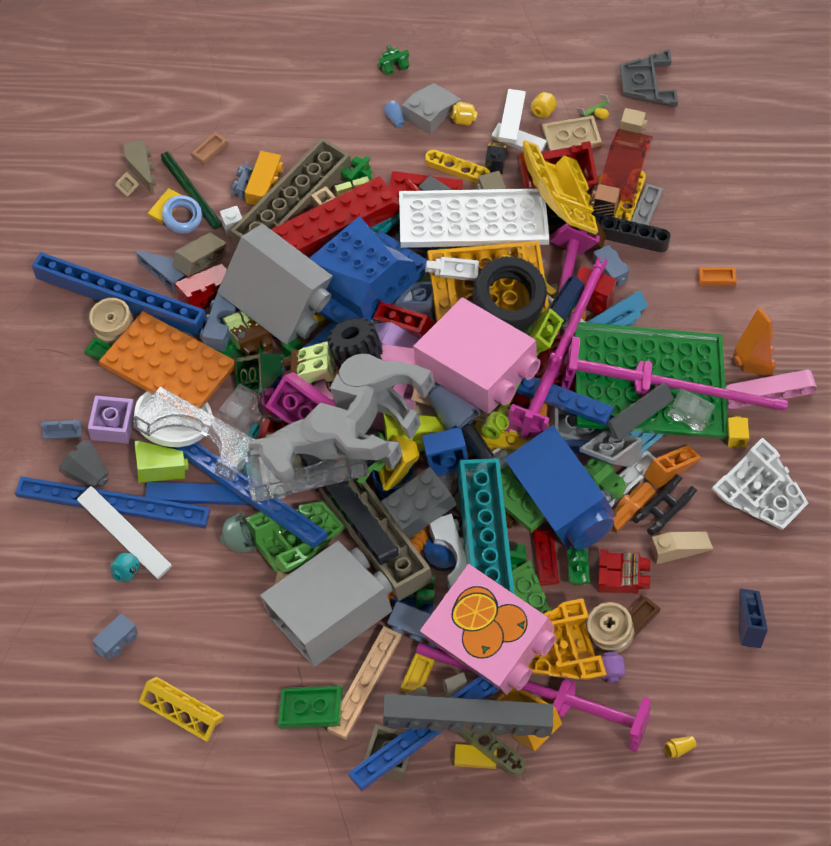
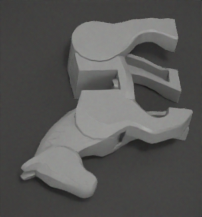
[248,354,435,483]

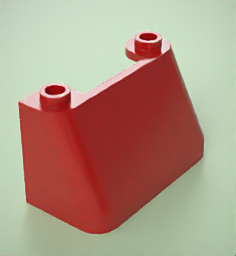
[517,141,598,190]

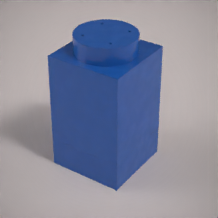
[504,425,616,550]

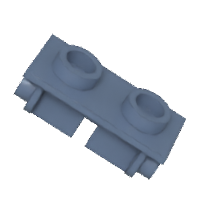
[230,161,254,199]
[41,419,82,439]

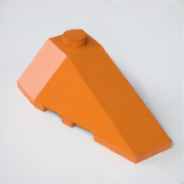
[732,307,775,377]

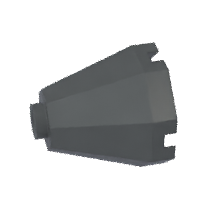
[59,440,108,489]

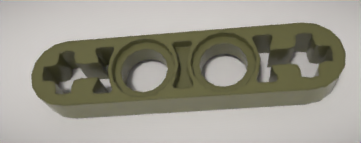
[459,731,526,777]

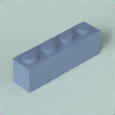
[387,601,439,650]

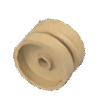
[89,298,134,346]
[587,602,635,653]

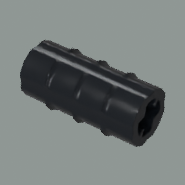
[462,424,495,459]

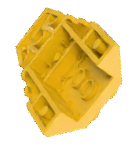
[522,140,598,234]

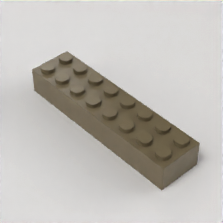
[230,137,351,246]
[317,461,433,601]

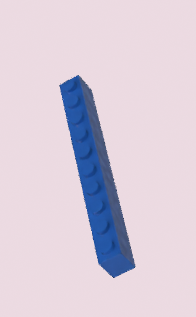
[32,252,206,336]

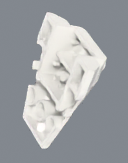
[711,438,808,530]

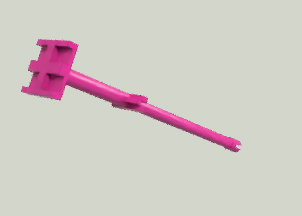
[549,223,600,335]
[505,257,607,440]
[561,336,788,411]
[416,643,651,752]

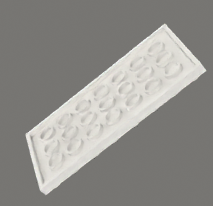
[399,189,549,248]

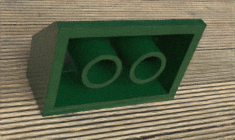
[234,354,283,397]

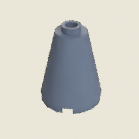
[428,386,481,430]

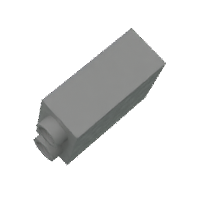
[217,223,333,345]
[260,540,393,667]

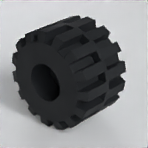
[327,317,383,369]

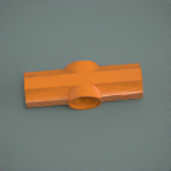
[610,481,655,533]

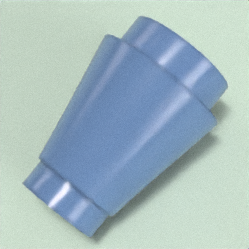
[384,101,405,128]

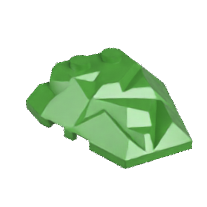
[246,501,344,572]

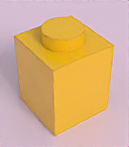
[727,416,749,447]

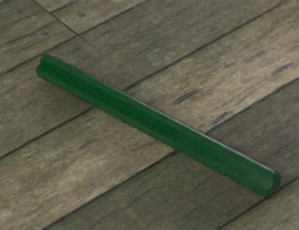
[161,151,222,230]

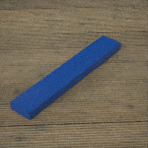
[145,482,264,506]

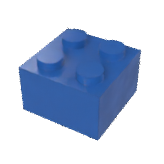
[422,427,468,476]

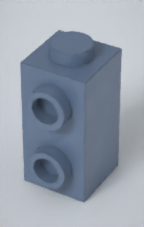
[592,245,629,287]
[92,613,138,661]

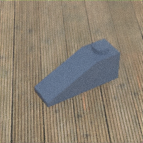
[136,250,188,293]

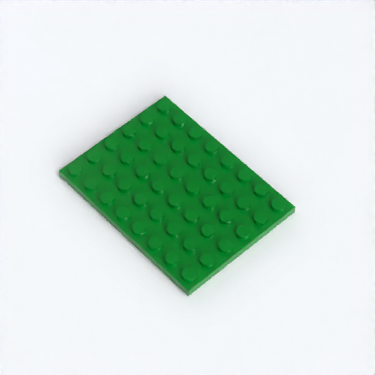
[573,322,728,439]

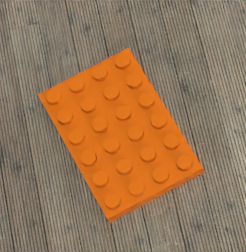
[99,311,235,417]

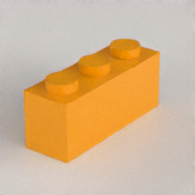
[245,151,284,205]

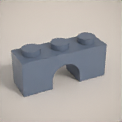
[200,293,239,352]

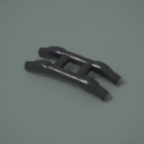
[632,474,698,535]

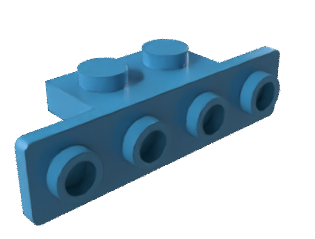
[585,291,648,326]

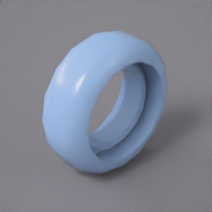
[162,195,202,234]

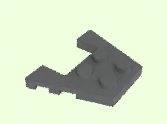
[620,49,678,107]

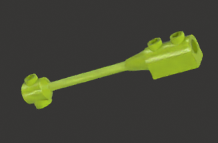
[481,308,564,439]

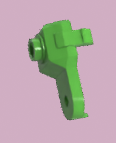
[583,457,626,498]

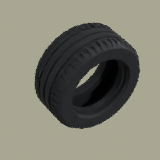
[472,256,547,331]

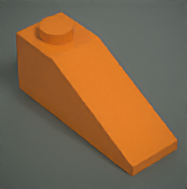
[643,445,701,489]

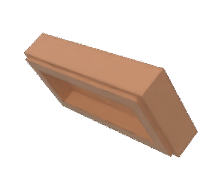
[191,132,229,166]

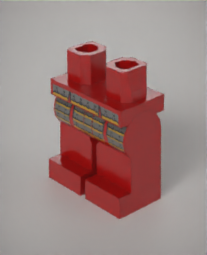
[598,549,651,594]

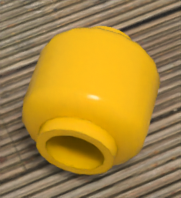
[531,92,557,119]
[450,102,477,126]

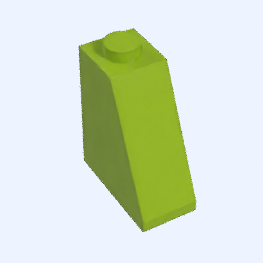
[135,441,188,483]

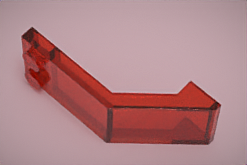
[600,129,653,203]

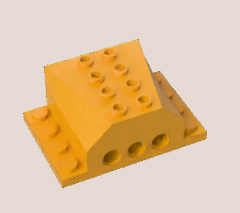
[427,241,549,323]

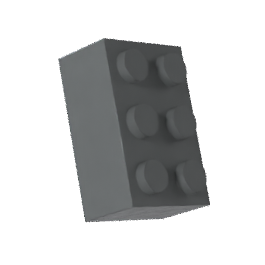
[381,467,457,539]

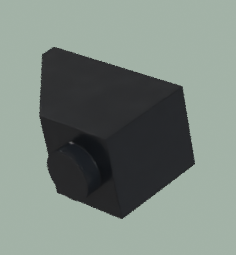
[485,142,507,175]

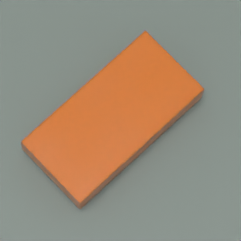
[698,267,737,286]

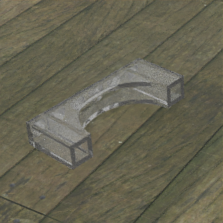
[133,387,256,482]
[246,456,370,503]

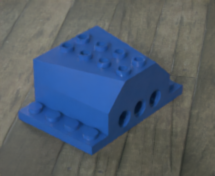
[309,216,428,325]

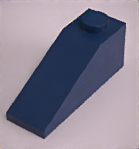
[739,588,768,648]

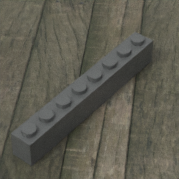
[383,694,553,738]

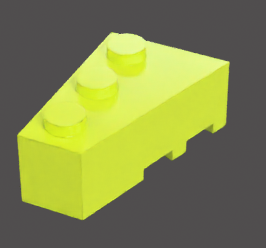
[383,413,445,451]

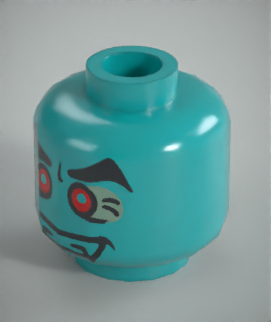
[110,553,140,582]

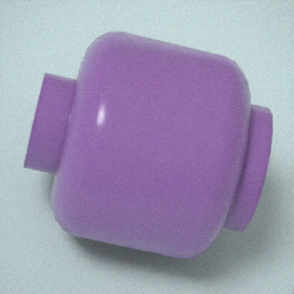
[600,652,626,683]

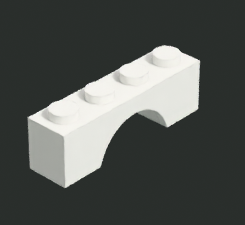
[428,514,467,590]

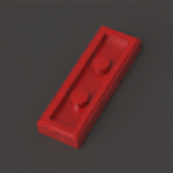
[533,528,559,586]

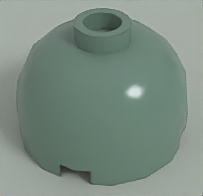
[220,513,256,554]

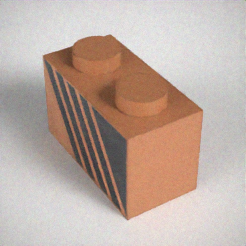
[591,184,620,217]

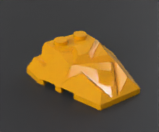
[527,598,607,680]

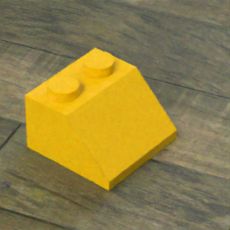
[379,436,420,491]

